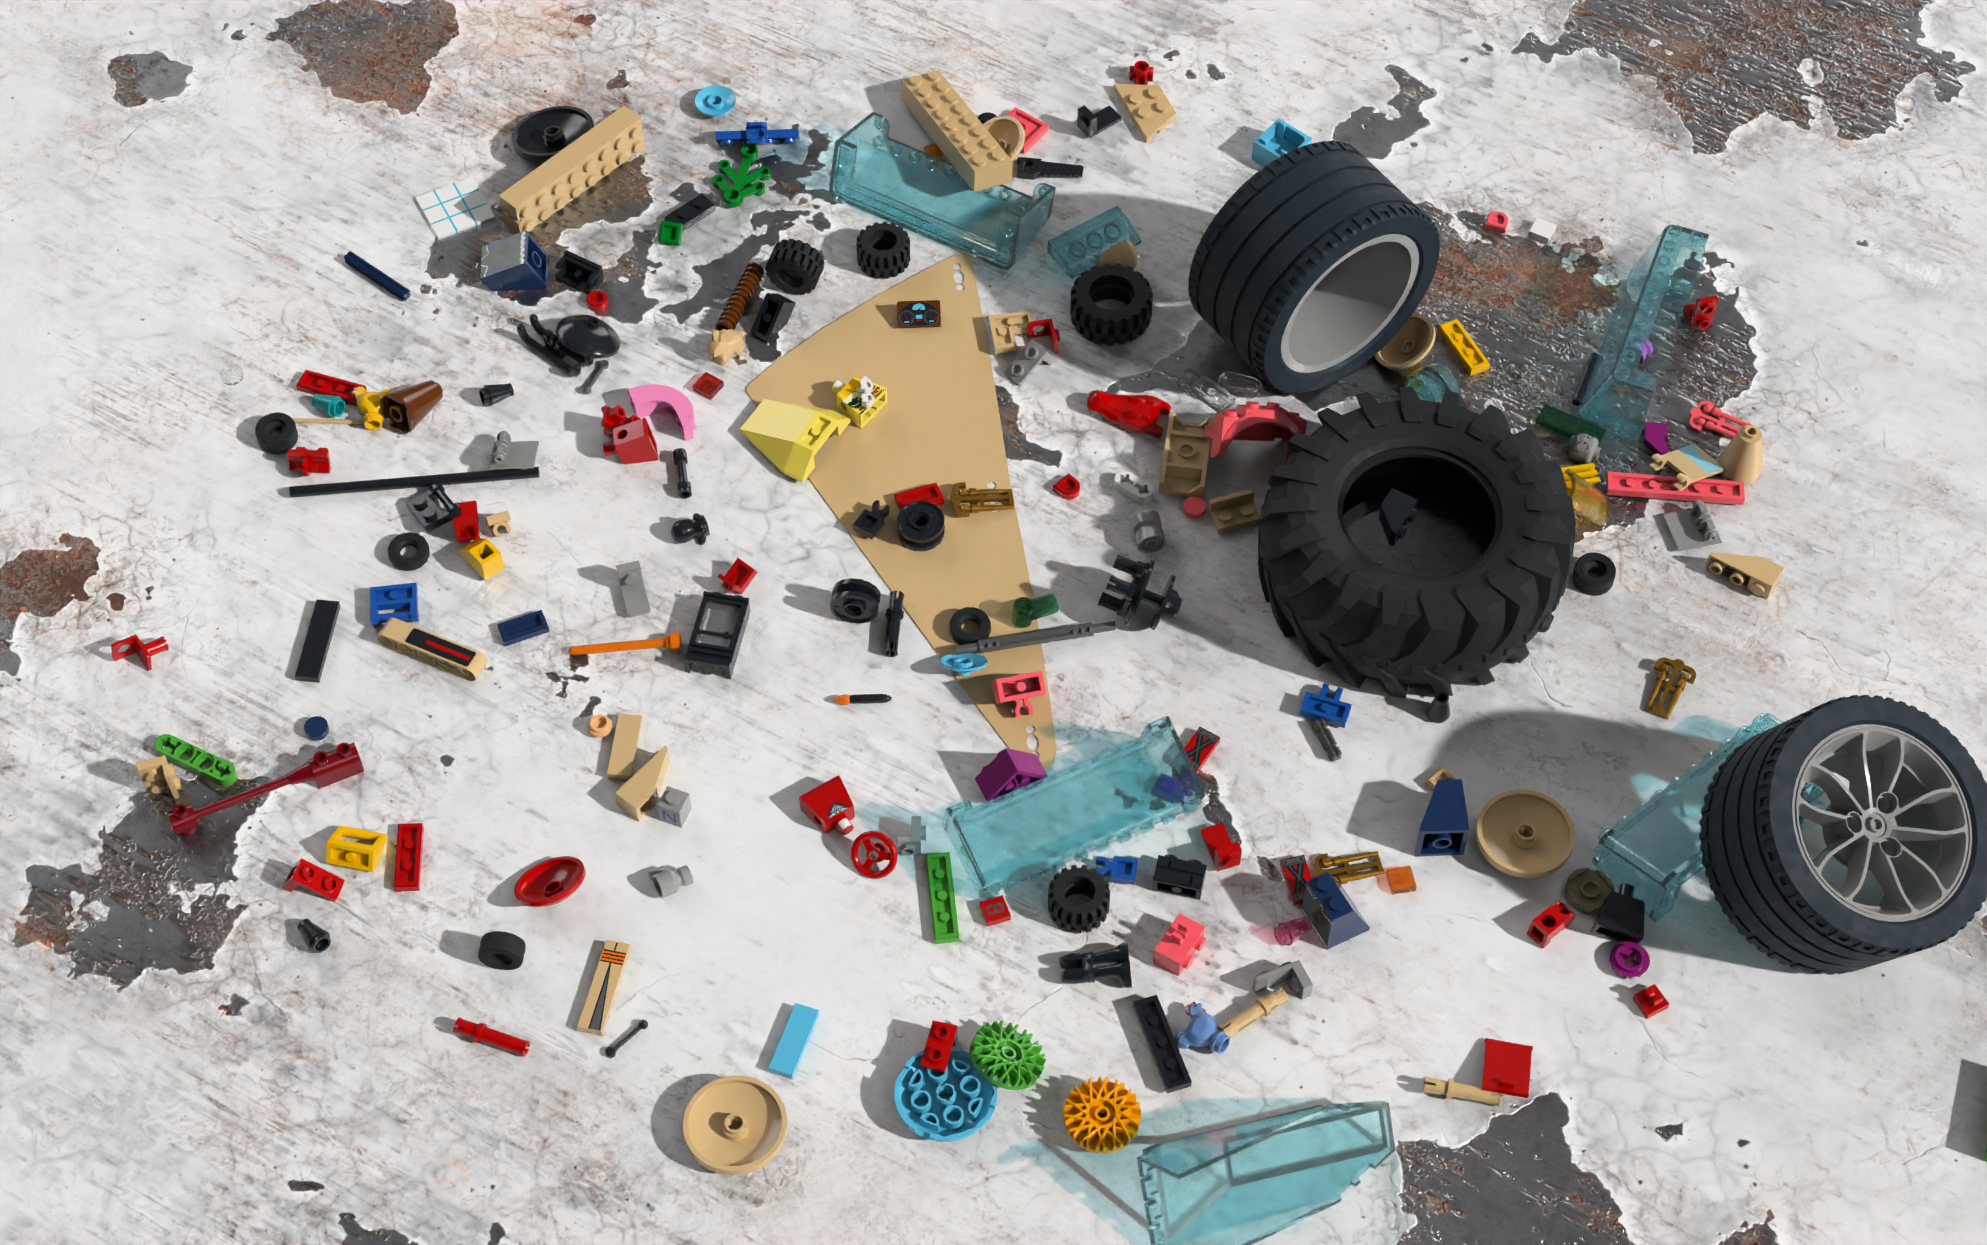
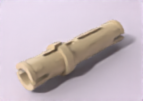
[1218,987,1288,1038]
[1423,1076,1502,1107]

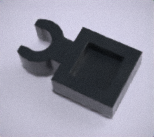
[853,500,890,539]

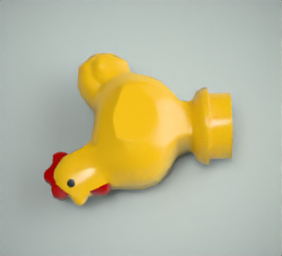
[352,385,393,430]

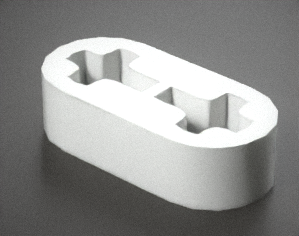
[1114,471,1153,504]

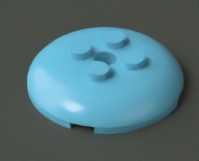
[894,1046,997,1142]

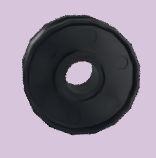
[897,501,945,551]
[830,578,881,624]

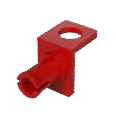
[111,634,169,671]

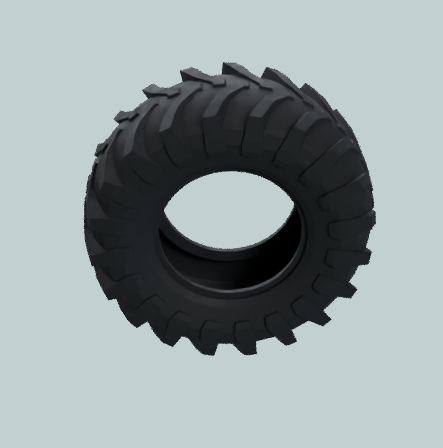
[1258,387,1576,698]

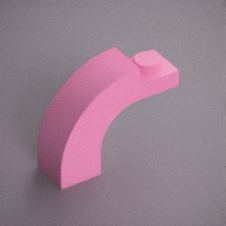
[628,384,695,441]

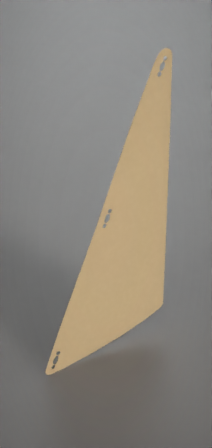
[746,254,1056,770]

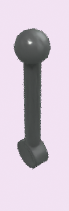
[583,360,609,394]

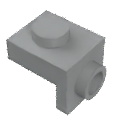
[896,816,926,856]

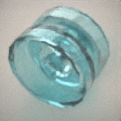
[1405,362,1461,402]

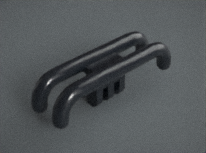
[517,314,594,377]

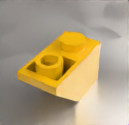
[459,538,504,581]

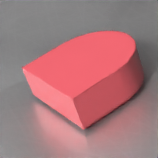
[1484,211,1508,234]

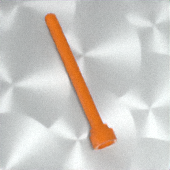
[569,632,682,655]

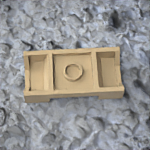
[1159,412,1214,498]

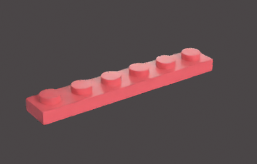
[1606,472,1745,505]

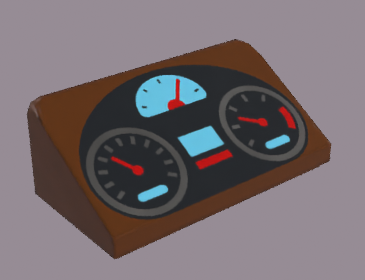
[897,300,941,328]

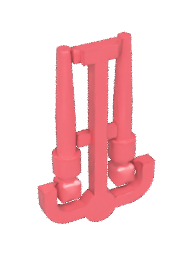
[1689,401,1754,438]

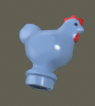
[1175,1002,1231,1055]

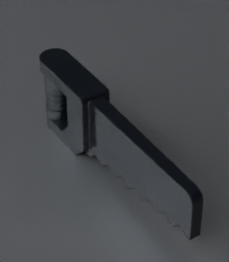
[1017,157,1084,180]

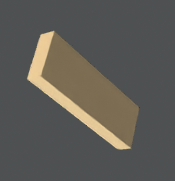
[607,714,643,780]

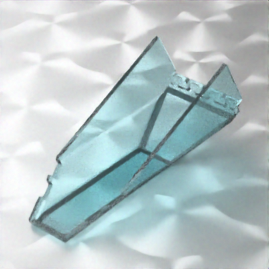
[1137,1101,1395,1245]

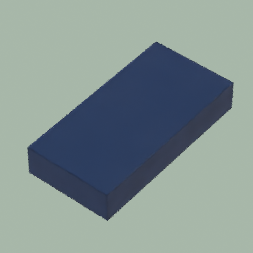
[497,610,550,646]

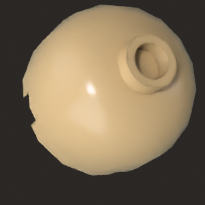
[1094,239,1138,269]

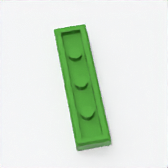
[925,852,959,944]

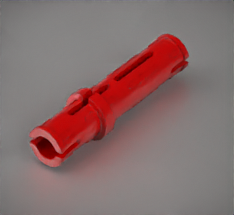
[453,1017,530,1057]

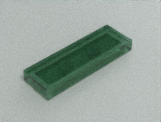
[1535,404,1606,446]

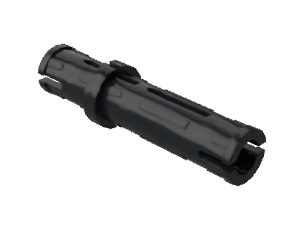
[883,591,904,657]

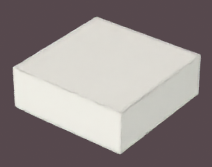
[1528,217,1557,244]

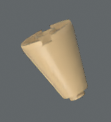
[1718,425,1763,485]

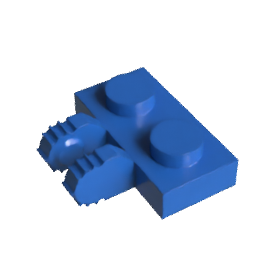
[1299,683,1352,728]

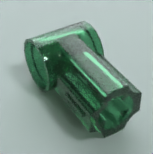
[1012,593,1059,628]

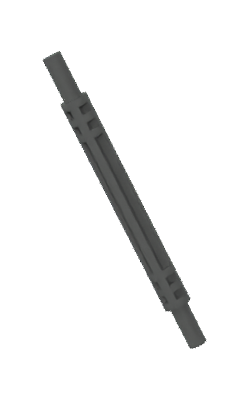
[955,621,1116,655]

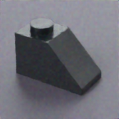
[750,293,796,342]

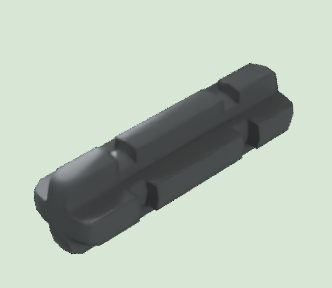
[1312,719,1342,762]

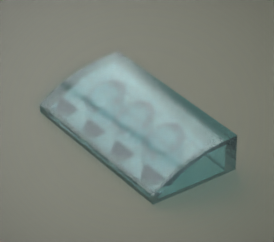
[1047,206,1141,279]

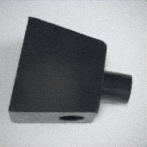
[1591,883,1645,944]

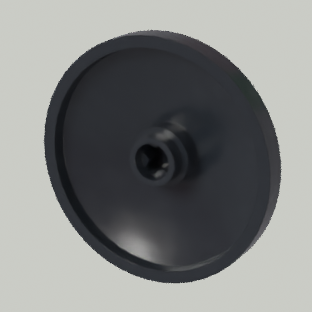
[511,106,594,163]

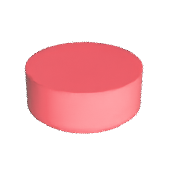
[1183,496,1206,519]

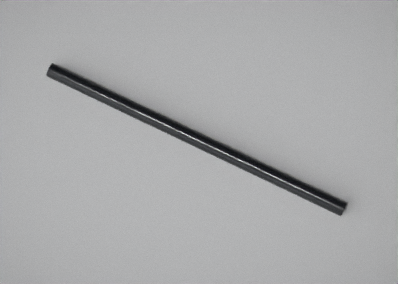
[289,466,540,498]

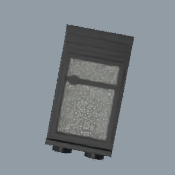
[683,591,751,680]

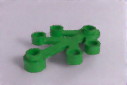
[712,144,771,208]

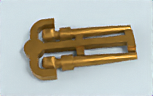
[949,482,1014,517]
[1645,657,1696,719]
[1314,851,1385,885]

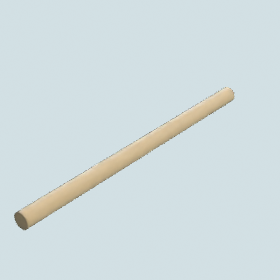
[292,418,362,424]

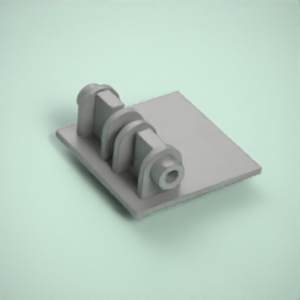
[489,431,539,470]
[1663,500,1722,551]

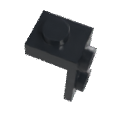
[1077,105,1121,138]

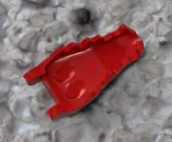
[1087,390,1171,438]

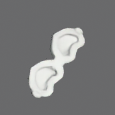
[860,376,874,408]

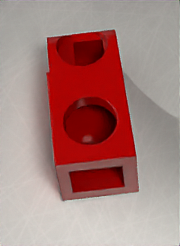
[1527,901,1576,948]

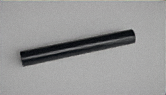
[1572,352,1599,406]

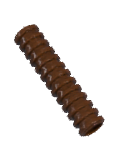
[715,262,764,331]

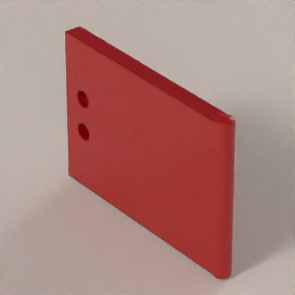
[1482,1038,1533,1098]

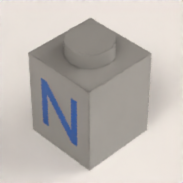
[657,786,692,828]

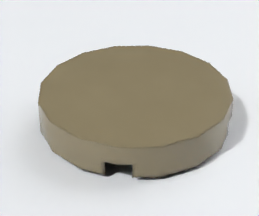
[1564,868,1615,914]

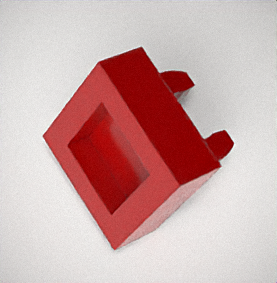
[1632,984,1669,1019]

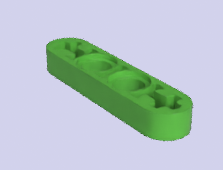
[154,734,237,786]

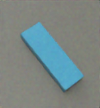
[768,1003,819,1079]

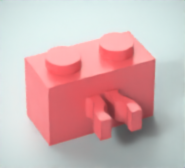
[991,671,1046,717]
[1153,913,1206,976]

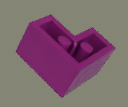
[974,748,1048,804]

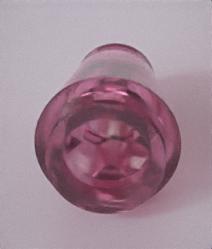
[1274,916,1312,946]

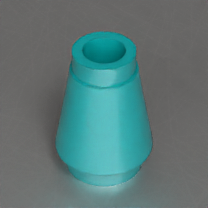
[311,394,346,417]

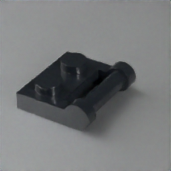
[405,483,462,533]

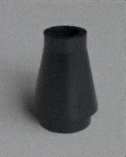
[479,383,514,406]
[1427,691,1450,723]
[297,919,331,953]

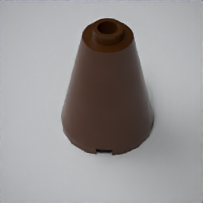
[380,380,443,434]

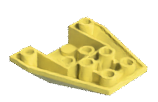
[740,399,851,483]

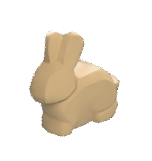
[707,329,745,366]

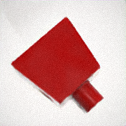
[603,418,658,464]

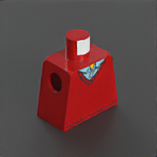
[799,775,855,835]

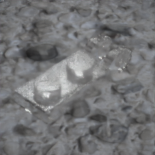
[1176,368,1236,413]

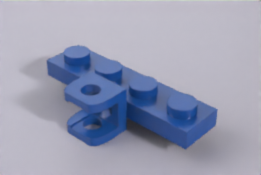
[715,122,800,145]

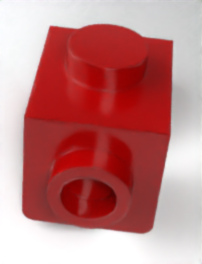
[718,558,758,594]

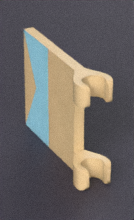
[1649,444,1725,491]

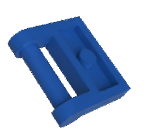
[370,583,419,626]

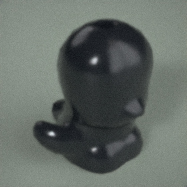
[671,513,710,545]

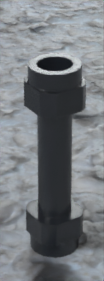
[673,448,692,499]

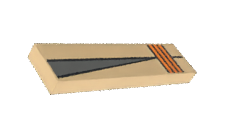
[577,940,631,1036]

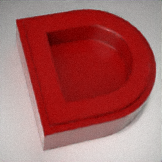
[1053,473,1080,500]

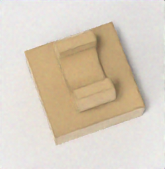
[485,510,511,537]

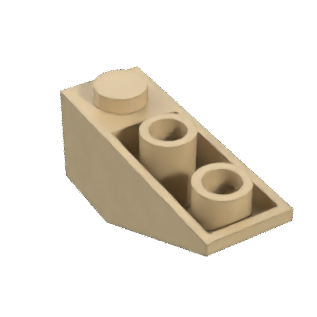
[1705,552,1784,599]
[615,746,670,821]

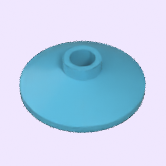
[695,85,736,117]
[940,653,987,676]

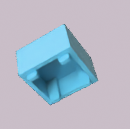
[1252,119,1312,167]

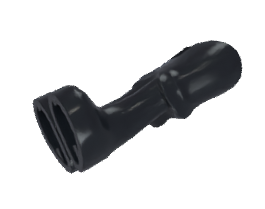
[1059,943,1132,988]

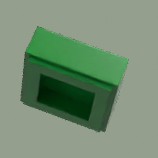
[658,221,683,245]

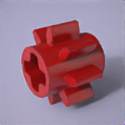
[1129,61,1154,85]

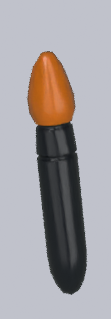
[833,694,892,705]

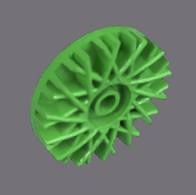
[969,1020,1046,1090]

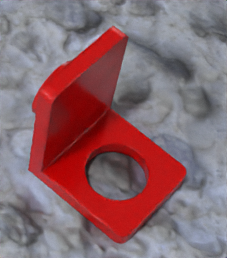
[1027,318,1060,354]

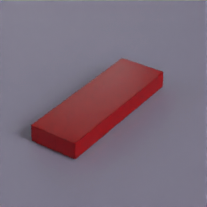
[296,370,367,407]
[394,823,424,892]

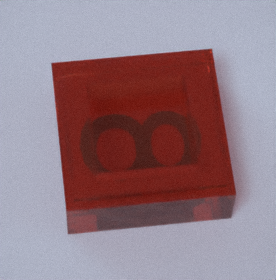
[693,372,724,400]

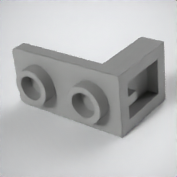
[1005,339,1056,386]
[616,560,651,617]
[1252,960,1313,999]

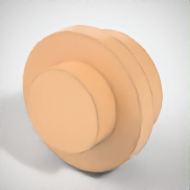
[588,714,612,737]

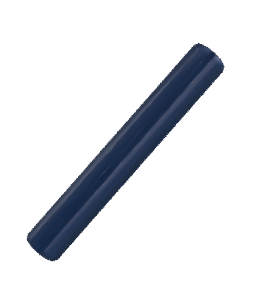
[344,251,411,301]

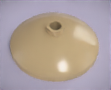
[983,115,1025,161]
[1374,313,1436,370]

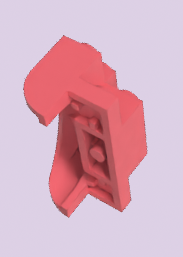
[1204,401,1307,459]

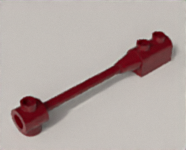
[167,742,364,836]

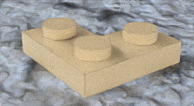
[988,310,1035,354]

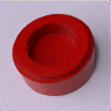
[586,290,608,312]

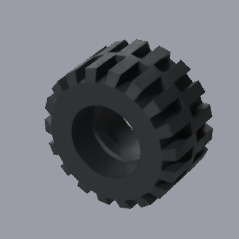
[856,222,910,279]
[765,239,824,295]
[1048,865,1110,933]

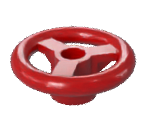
[851,831,898,879]

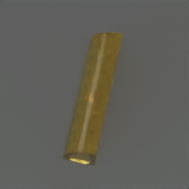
[1563,469,1610,527]

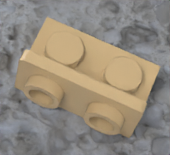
[1208,489,1260,534]
[136,755,182,799]

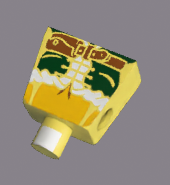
[832,376,887,429]

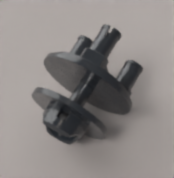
[1098,555,1182,630]

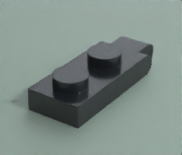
[660,194,716,231]

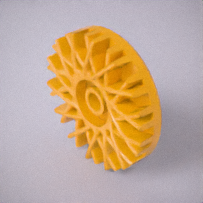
[1063,1077,1141,1154]

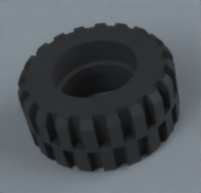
[1070,263,1153,346]

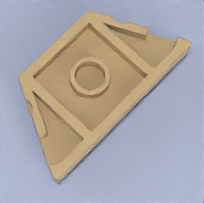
[1114,83,1176,143]

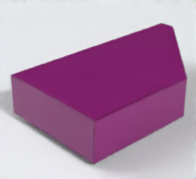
[1644,422,1668,455]

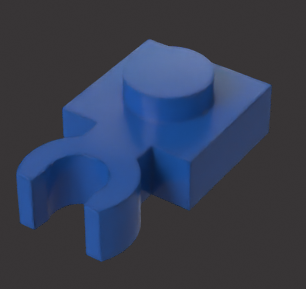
[1095,856,1138,885]

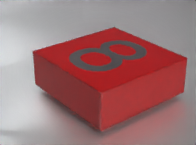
[979,895,1011,927]

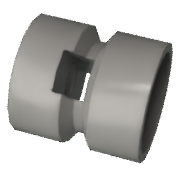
[1131,510,1166,553]

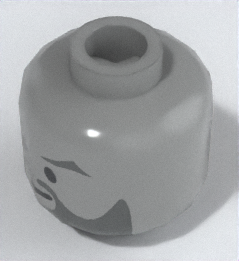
[1566,432,1602,464]

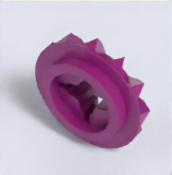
[1609,941,1650,980]

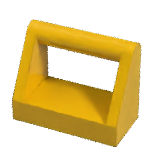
[326,825,387,872]

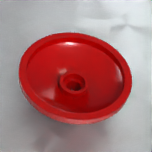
[514,856,586,907]

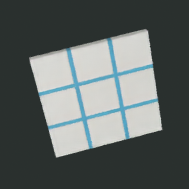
[415,176,495,240]

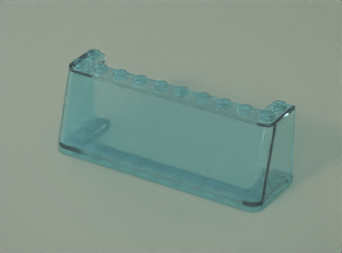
[829,112,1056,270]
[1577,225,1709,443]
[1592,713,1834,922]
[942,716,1206,900]

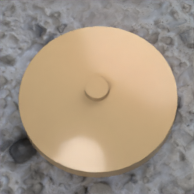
[1476,789,1575,879]
[683,1076,787,1175]

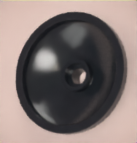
[556,314,621,358]

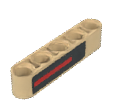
[377,617,488,681]

